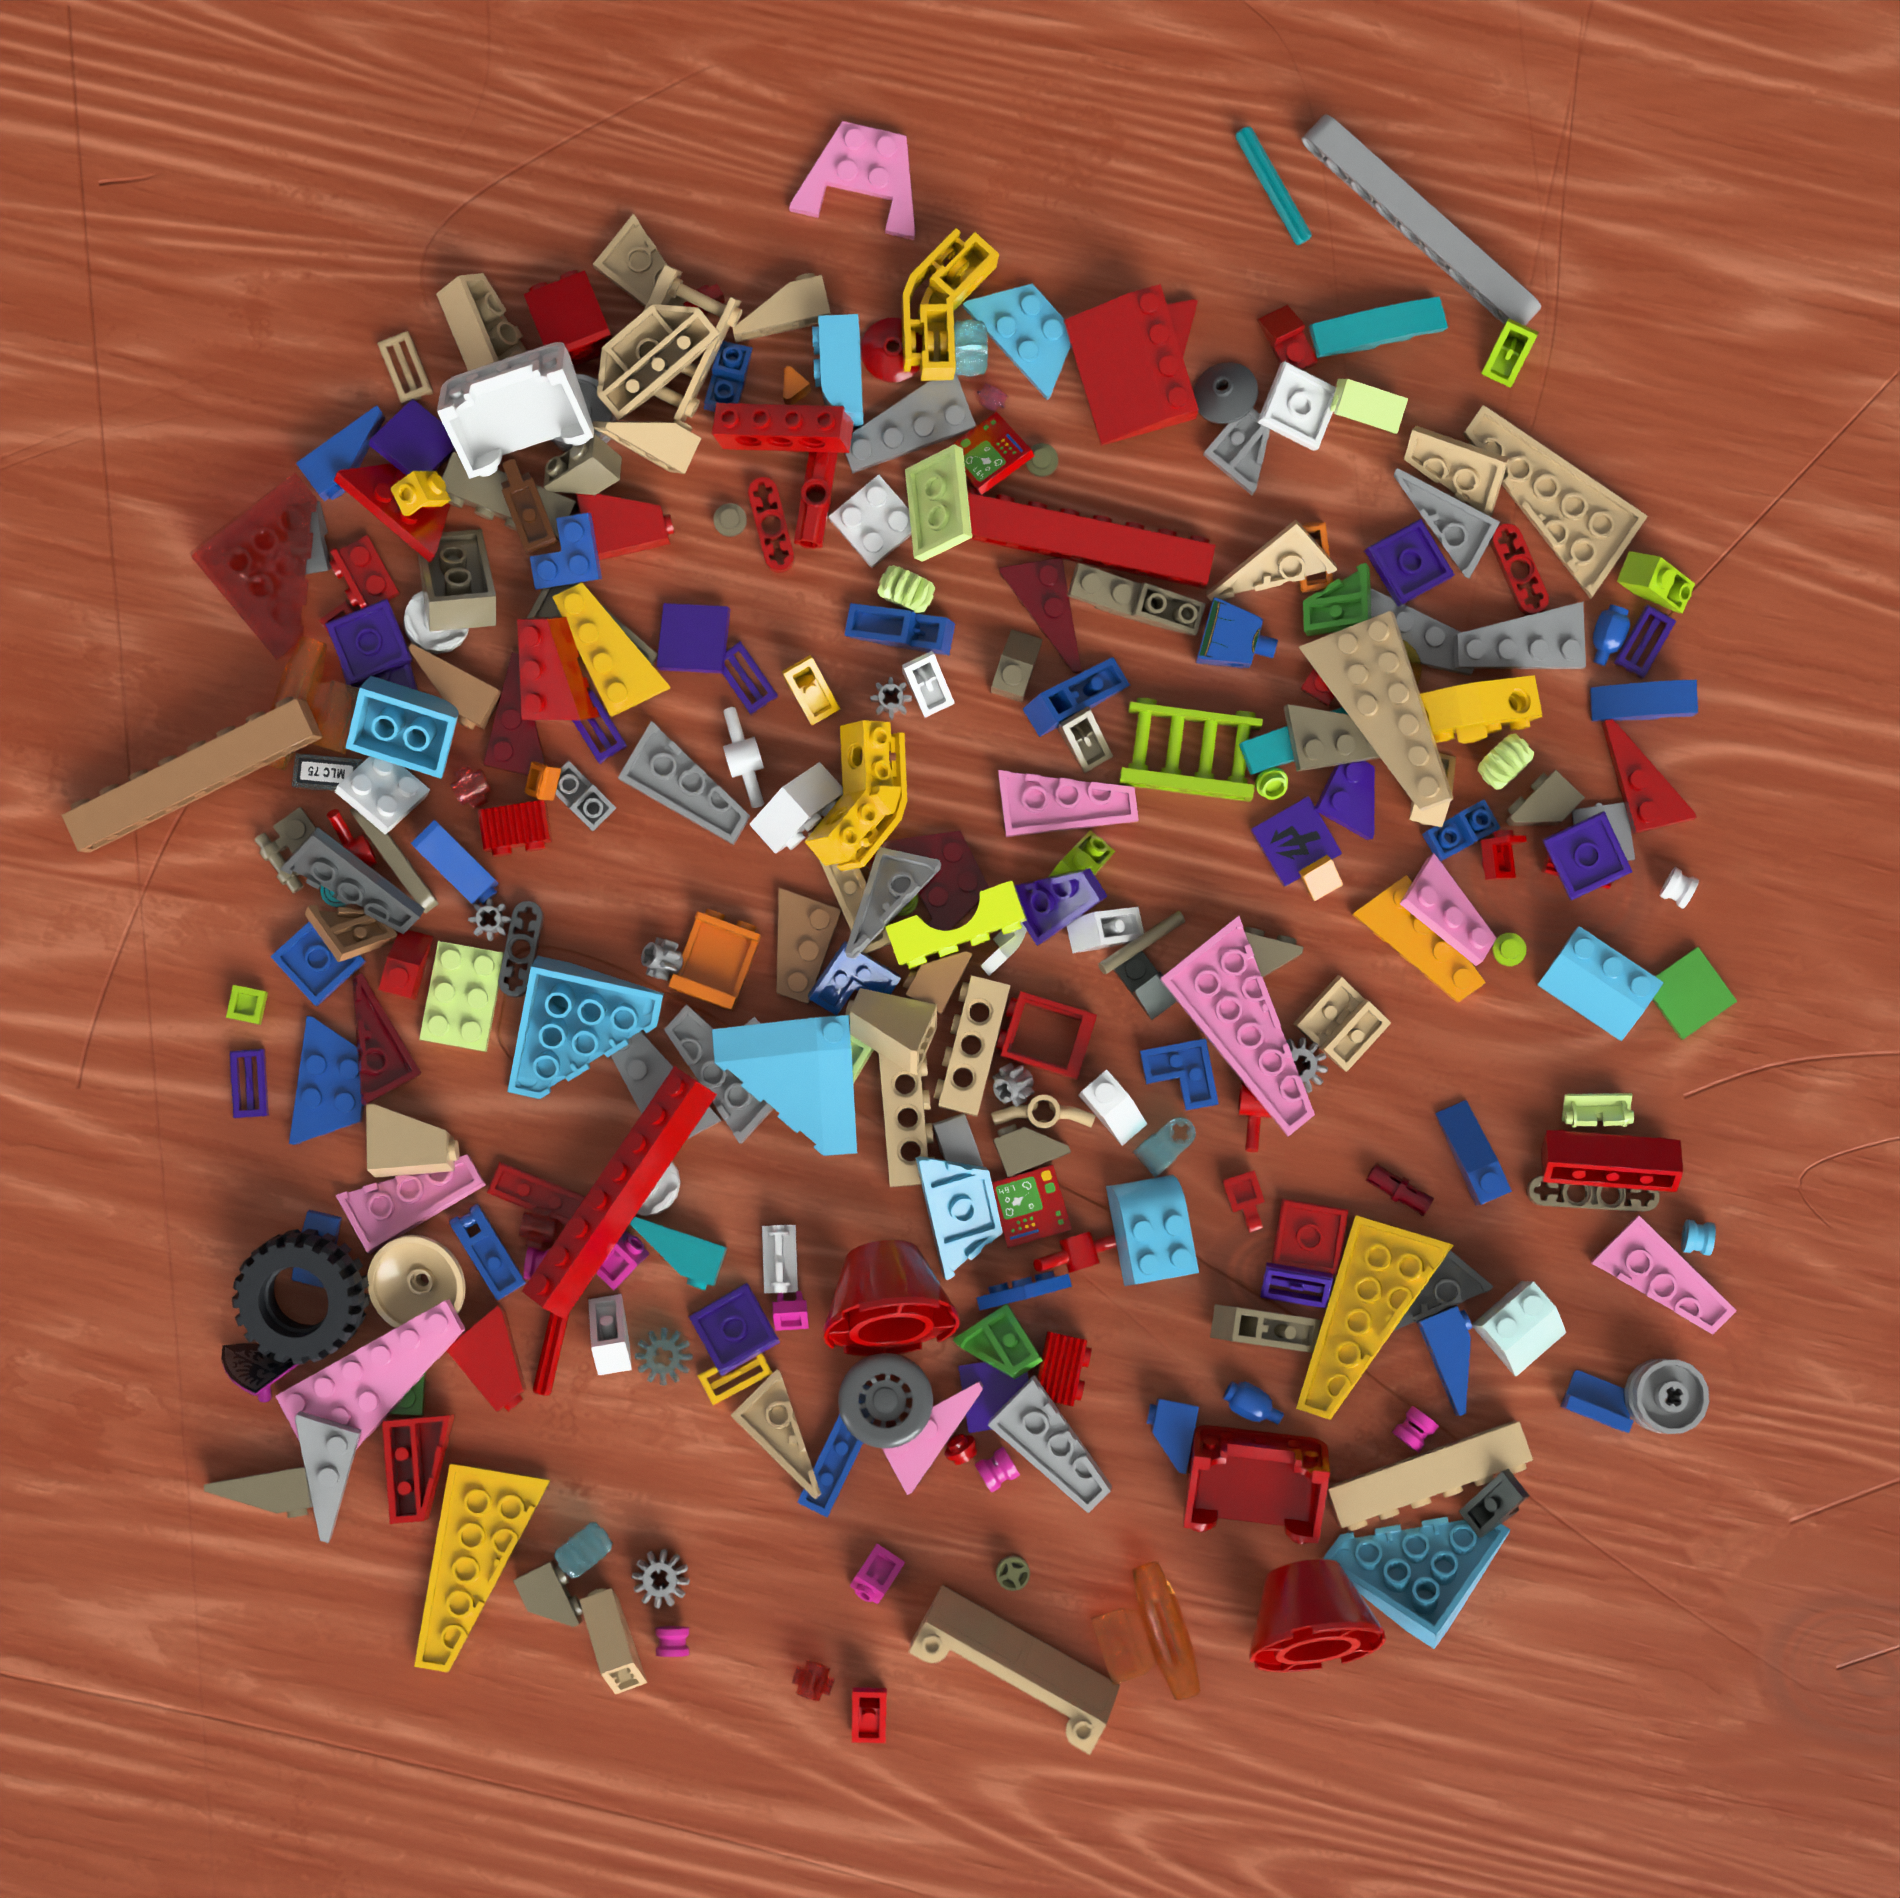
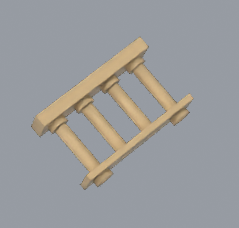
[643,265,742,421]

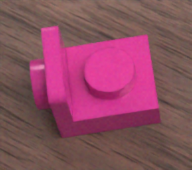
[596,1231,649,1290]
[850,1544,905,1604]

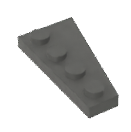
[280,827,425,934]

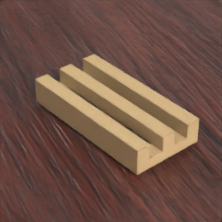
[378,331,433,405]

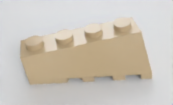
[436,273,527,371]

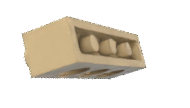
[934,975,1010,1117]
[879,1053,935,1188]

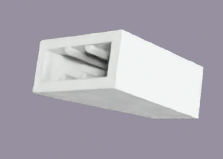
[1078,1070,1147,1146]

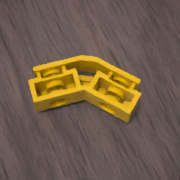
[901,228,999,381]
[1420,675,1542,744]
[805,720,907,871]

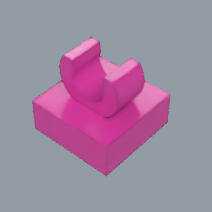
[773,1291,809,1331]

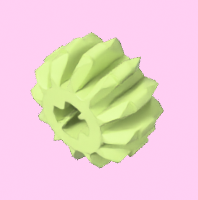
[877,565,935,614]
[1477,733,1534,790]

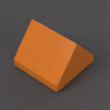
[783,366,811,405]
[524,761,562,801]

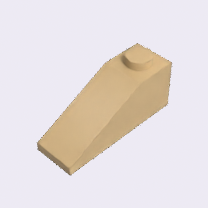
[732,273,831,343]
[592,419,701,474]

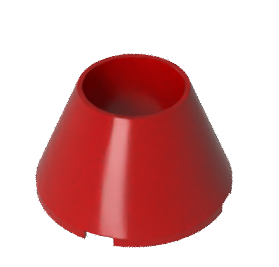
[823,1240,959,1356]
[1249,1559,1386,1672]

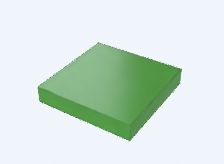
[1652,947,1737,1040]

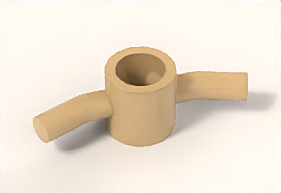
[991,1095,1096,1129]

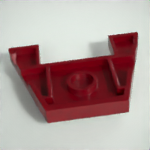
[866,831,989,931]

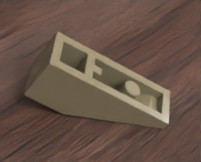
[1210,1304,1320,1353]
[203,1466,313,1518]

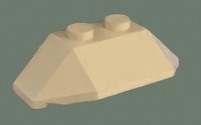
[597,304,720,421]

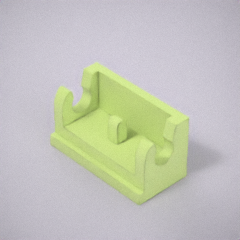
[1330,379,1408,434]

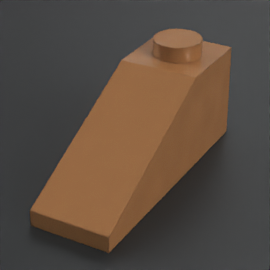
[408,643,501,730]

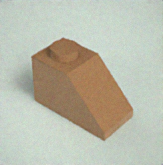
[903,951,973,1015]

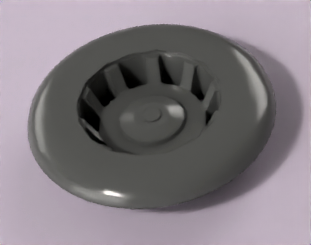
[838,1353,933,1448]

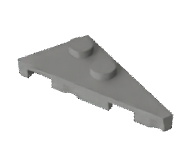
[1393,468,1500,579]
[845,847,941,959]
[295,1411,362,1543]

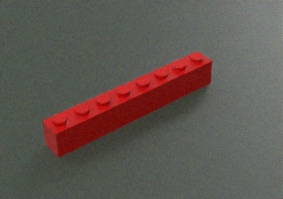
[967,488,1216,589]
[521,1066,717,1319]

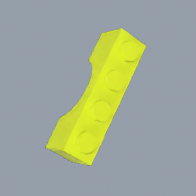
[885,880,1027,969]

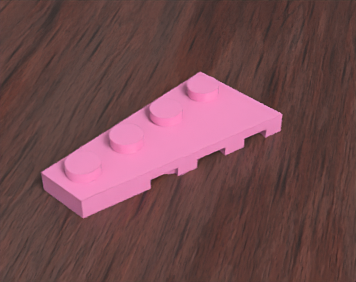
[1591,1214,1737,1334]

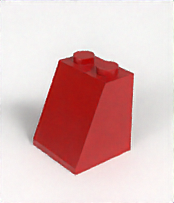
[523,270,612,367]

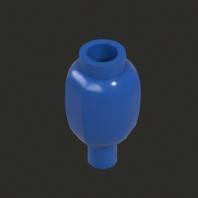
[1593,604,1630,666]
[1223,1381,1284,1425]

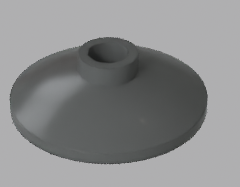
[1193,362,1258,424]

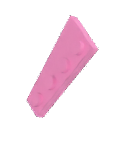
[998,770,1139,837]
[335,1154,486,1254]

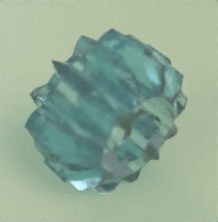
[954,319,988,377]
[635,1328,693,1385]
[554,1522,613,1578]

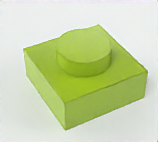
[226,985,268,1025]

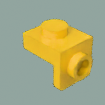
[391,471,451,516]

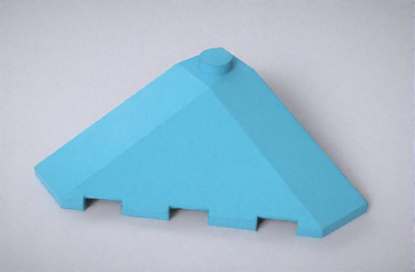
[507,956,664,1099]
[712,1015,857,1156]
[1323,1517,1510,1649]

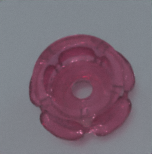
[977,383,1008,412]

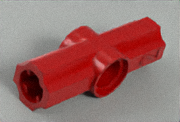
[794,452,838,549]

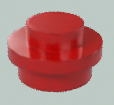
[944,1434,977,1465]

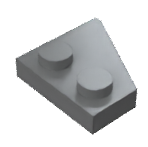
[1203,408,1270,495]

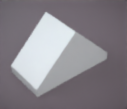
[902,651,955,718]

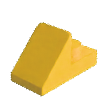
[782,655,840,726]

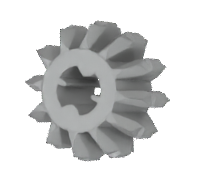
[1286,1037,1328,1093]
[632,1549,690,1608]

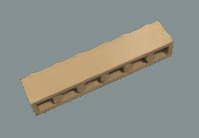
[1327,1420,1533,1531]

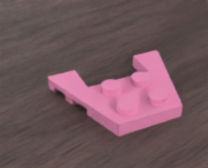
[789,121,915,240]

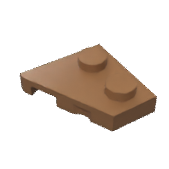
[305,905,397,962]

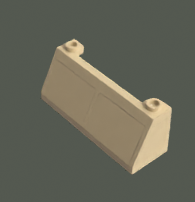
[909,1585,1120,1755]

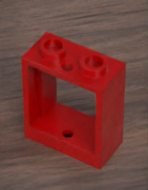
[996,991,1097,1081]

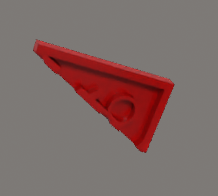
[1602,719,1697,834]

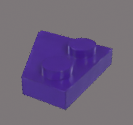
[1314,761,1375,841]

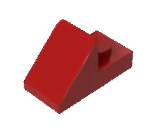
[1258,305,1318,370]
[852,1687,887,1744]

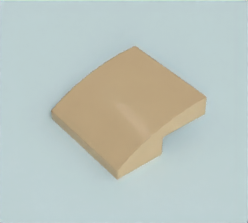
[1293,975,1391,1072]

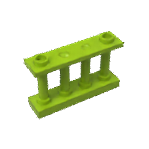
[1119,698,1263,802]

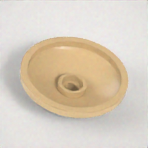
[367,1235,465,1328]

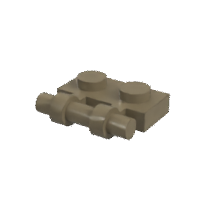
[254,807,316,894]

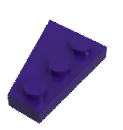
[1015,868,1107,946]

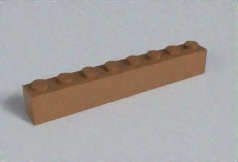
[62,697,323,853]

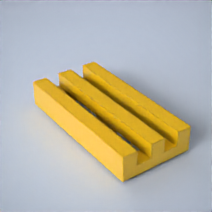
[697,1353,773,1405]

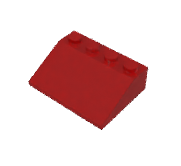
[1064,284,1199,446]

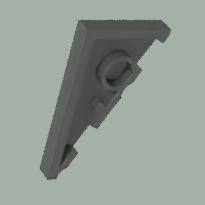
[1394,1250,1493,1331]

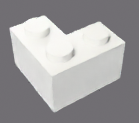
[749,762,843,854]

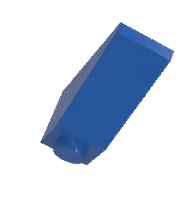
[296,405,385,501]
[1023,657,1130,737]
[1435,1100,1512,1206]
[1417,1306,1472,1416]

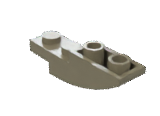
[1067,563,1206,636]

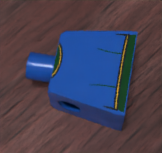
[1196,597,1278,668]

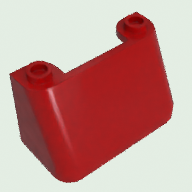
[1183,1425,1330,1544]

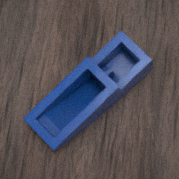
[844,603,955,656]
[1590,680,1698,721]

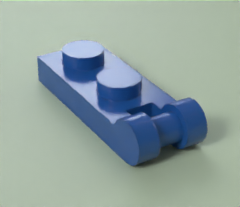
[449,1203,527,1301]

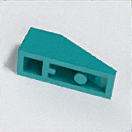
[630,1217,727,1290]

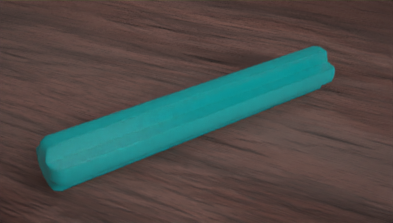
[1236,126,1311,245]

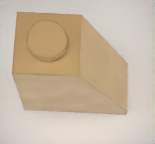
[846,988,937,1075]
[366,1104,459,1177]
[579,1588,647,1694]

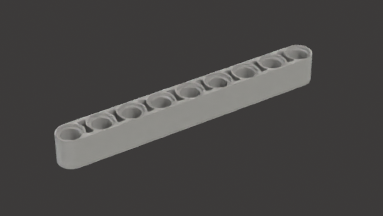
[1302,114,1541,325]

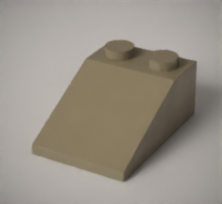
[417,529,496,632]

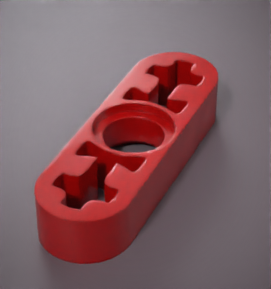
[748,477,795,573]
[1490,524,1549,616]

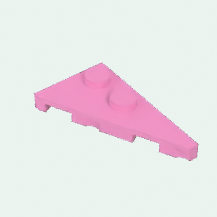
[882,1381,984,1495]

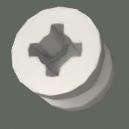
[1659,867,1699,909]

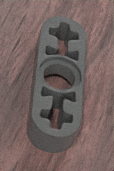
[498,901,544,997]

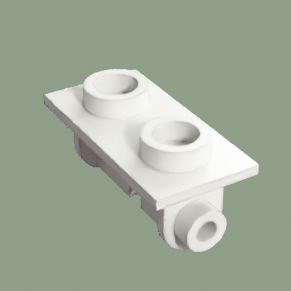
[762,1225,798,1293]

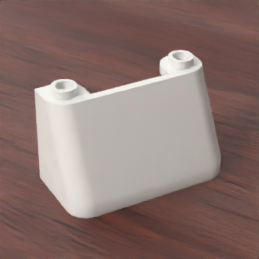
[437,342,594,479]

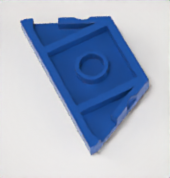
[289,1016,364,1145]

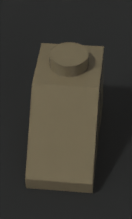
[991,629,1043,703]
[993,1124,1071,1178]

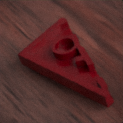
[999,557,1081,674]
[483,652,545,776]
[352,973,421,1106]

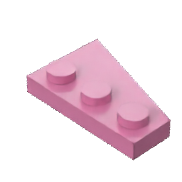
[1399,853,1496,966]

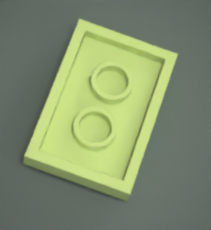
[905,444,972,562]
[419,941,504,1052]

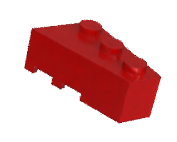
[517,617,600,720]
[382,1414,455,1524]

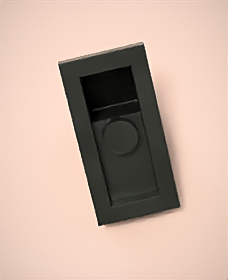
[1114,951,1177,1020]
[1459,1469,1530,1538]

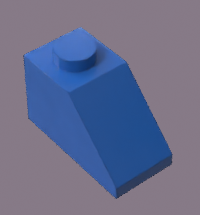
[1146,1398,1199,1474]

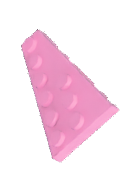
[1160,916,1315,1137]
[275,1299,465,1448]

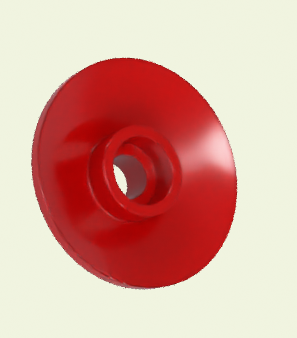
[860,317,923,383]

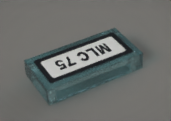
[292,753,363,791]

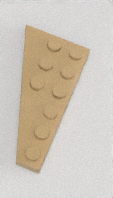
[1463,405,1648,599]
[1299,611,1454,811]

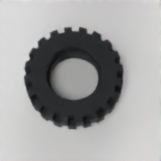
[232,1229,370,1364]

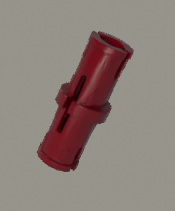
[1365,1163,1434,1216]

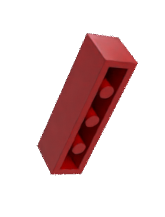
[1541,1130,1683,1192]

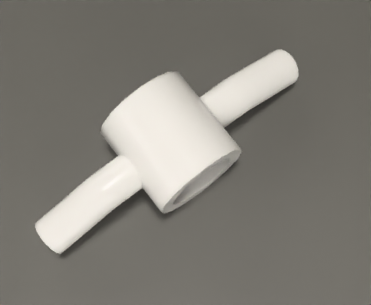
[723,707,764,808]

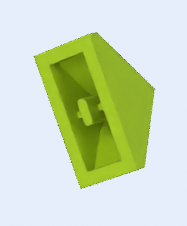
[1481,318,1539,388]

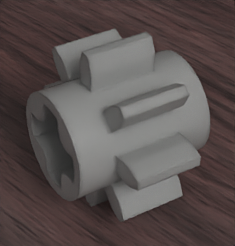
[870,677,912,720]
[468,898,511,941]
[641,937,683,981]
[992,1063,1034,1107]

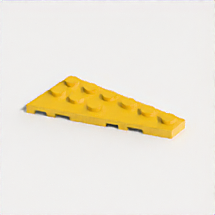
[1296,1215,1453,1420]
[414,1463,551,1672]

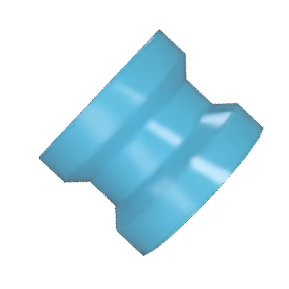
[1681,1219,1716,1256]

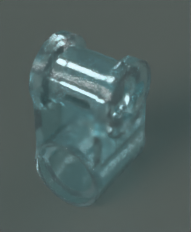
[1133,1117,1196,1177]

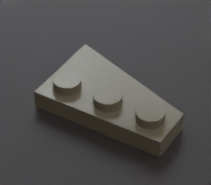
[1284,704,1380,772]

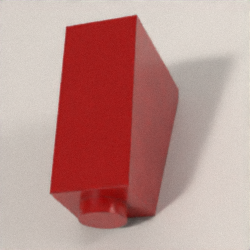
[576,494,674,561]
[446,1305,526,1412]

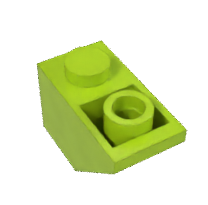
[1617,551,1695,614]
[1048,830,1115,877]

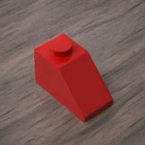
[378,930,434,1001]

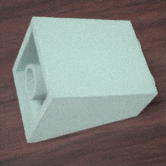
[1472,1281,1566,1377]

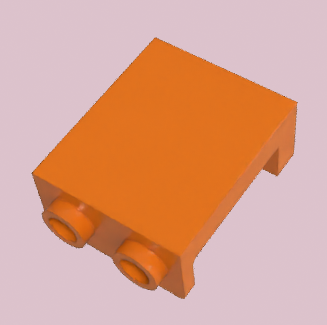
[669,909,761,1012]

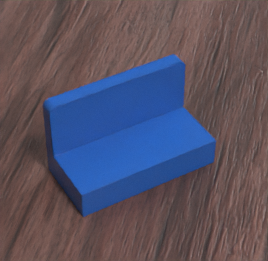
[1560,1370,1634,1433]

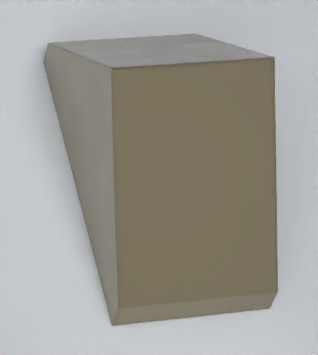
[1058,707,1113,773]

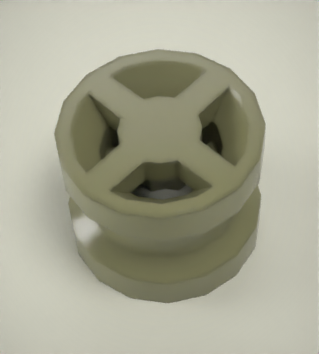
[996,1555,1030,1591]

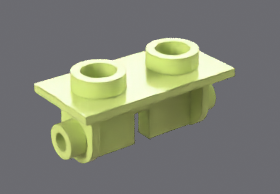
[1562,1093,1634,1128]

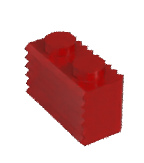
[478,800,552,857]
[1037,1331,1092,1407]

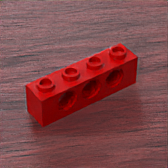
[712,403,854,453]

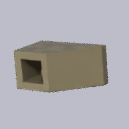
[544,434,622,495]
[1505,770,1585,826]
[1244,927,1303,977]
[513,1560,583,1627]

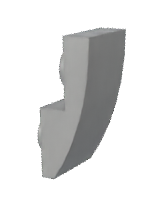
[555,761,616,831]
[932,1113,983,1167]

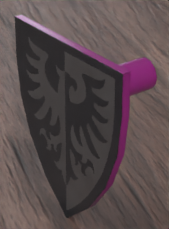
[221,1343,299,1403]

